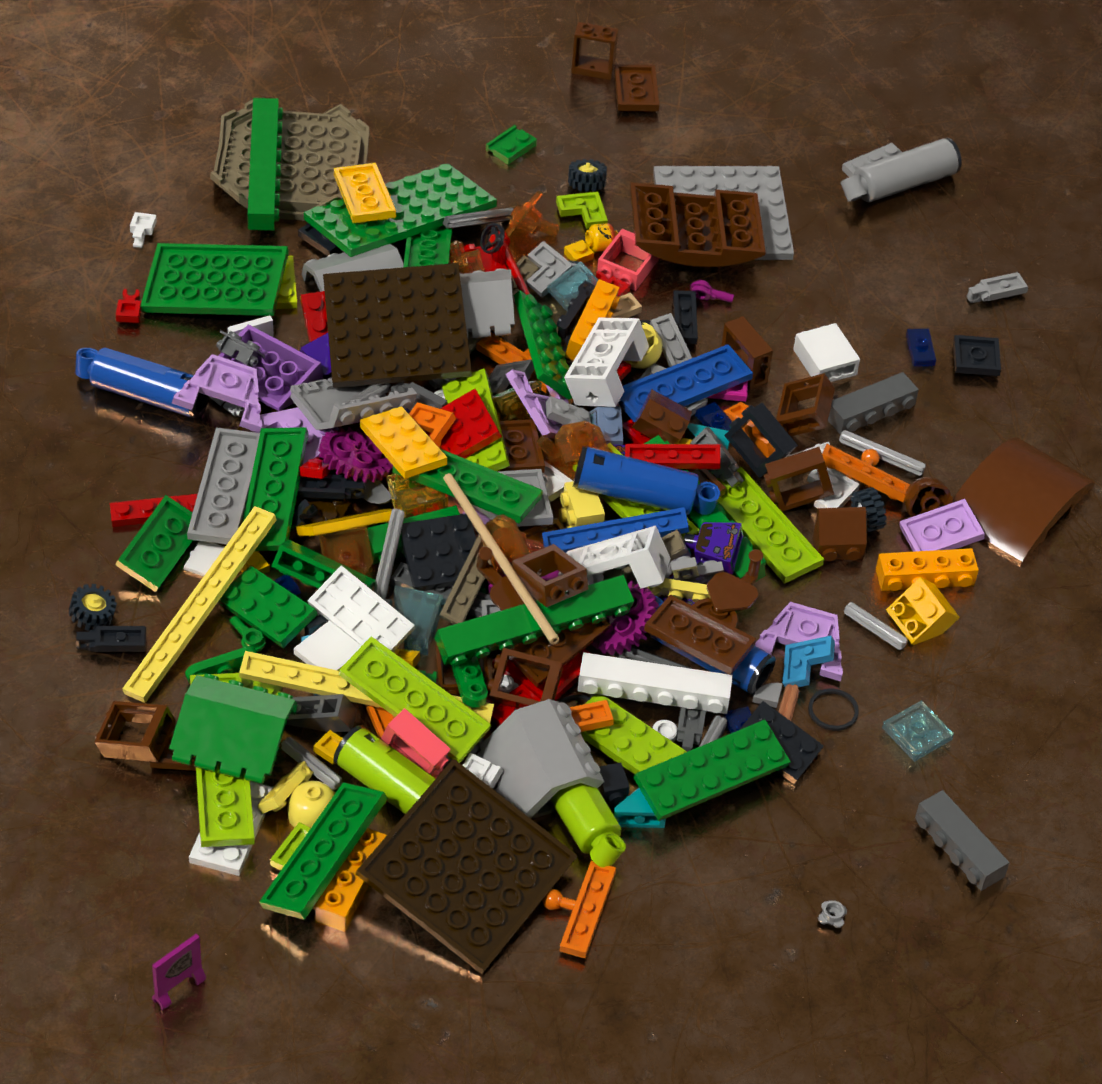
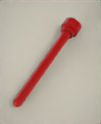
[499,231,530,295]

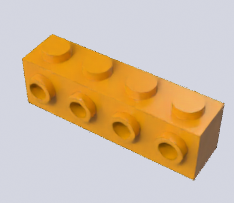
[565,279,621,361]
[876,548,979,591]
[313,828,387,932]

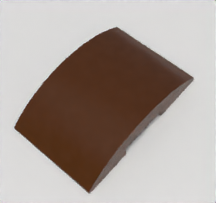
[630,182,766,267]
[953,437,1095,564]

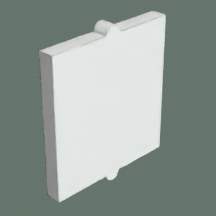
[184,541,225,577]

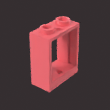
[597,229,659,291]
[381,708,451,779]

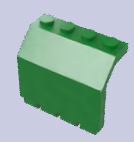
[169,674,298,784]

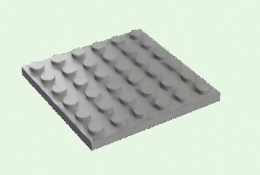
[653,166,794,260]

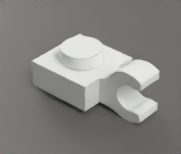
[130,212,157,248]

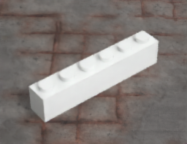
[578,652,733,714]

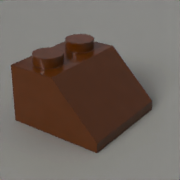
[632,389,692,444]
[812,507,867,561]

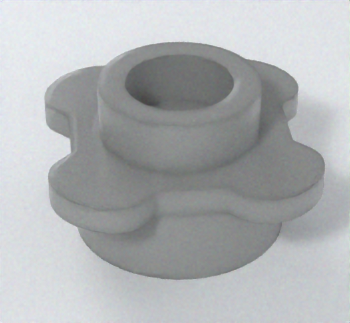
[818,901,847,928]

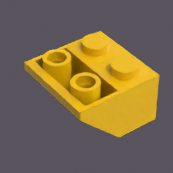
[886,577,960,645]

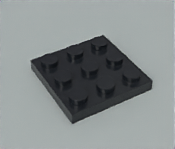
[400,514,486,592]

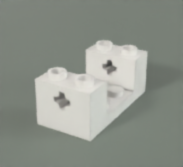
[564,318,649,407]
[558,526,671,591]

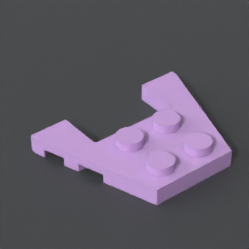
[172,354,262,433]
[506,369,569,442]
[250,408,339,464]
[755,602,843,681]

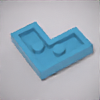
[783,636,835,687]

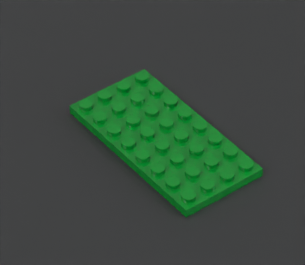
[304,164,497,257]

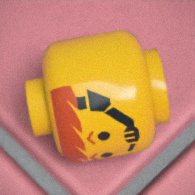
[585,223,618,252]

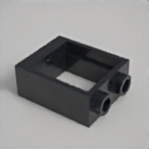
[724,403,798,478]

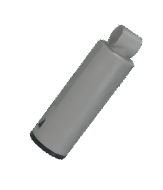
[840,137,962,203]

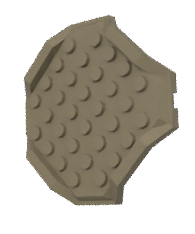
[210,100,369,221]

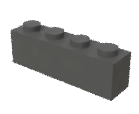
[828,372,919,435]
[915,790,1010,891]

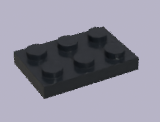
[740,701,824,785]

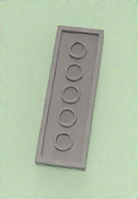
[187,428,260,544]

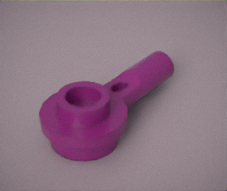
[690,280,734,303]

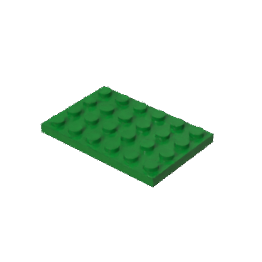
[140,243,289,316]

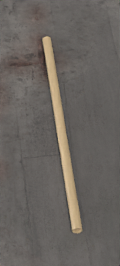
[443,473,559,644]

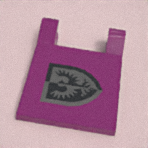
[152,934,206,1011]

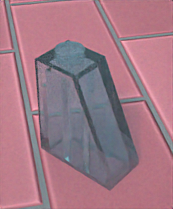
[394,585,443,655]

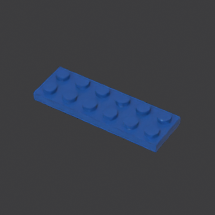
[618,344,753,422]

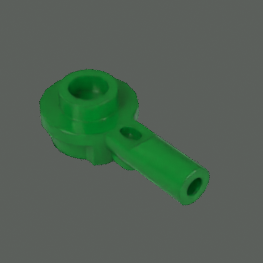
[230,616,266,652]

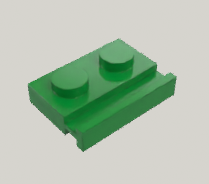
[486,125,537,165]

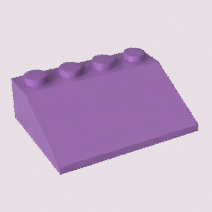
[218,324,323,411]

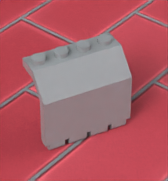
[302,244,404,291]
[460,268,515,339]
[290,378,417,430]
[477,699,604,818]

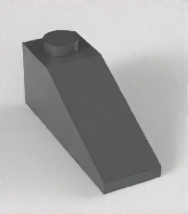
[286,694,358,732]

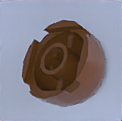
[904,477,953,517]

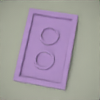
[899,499,985,552]

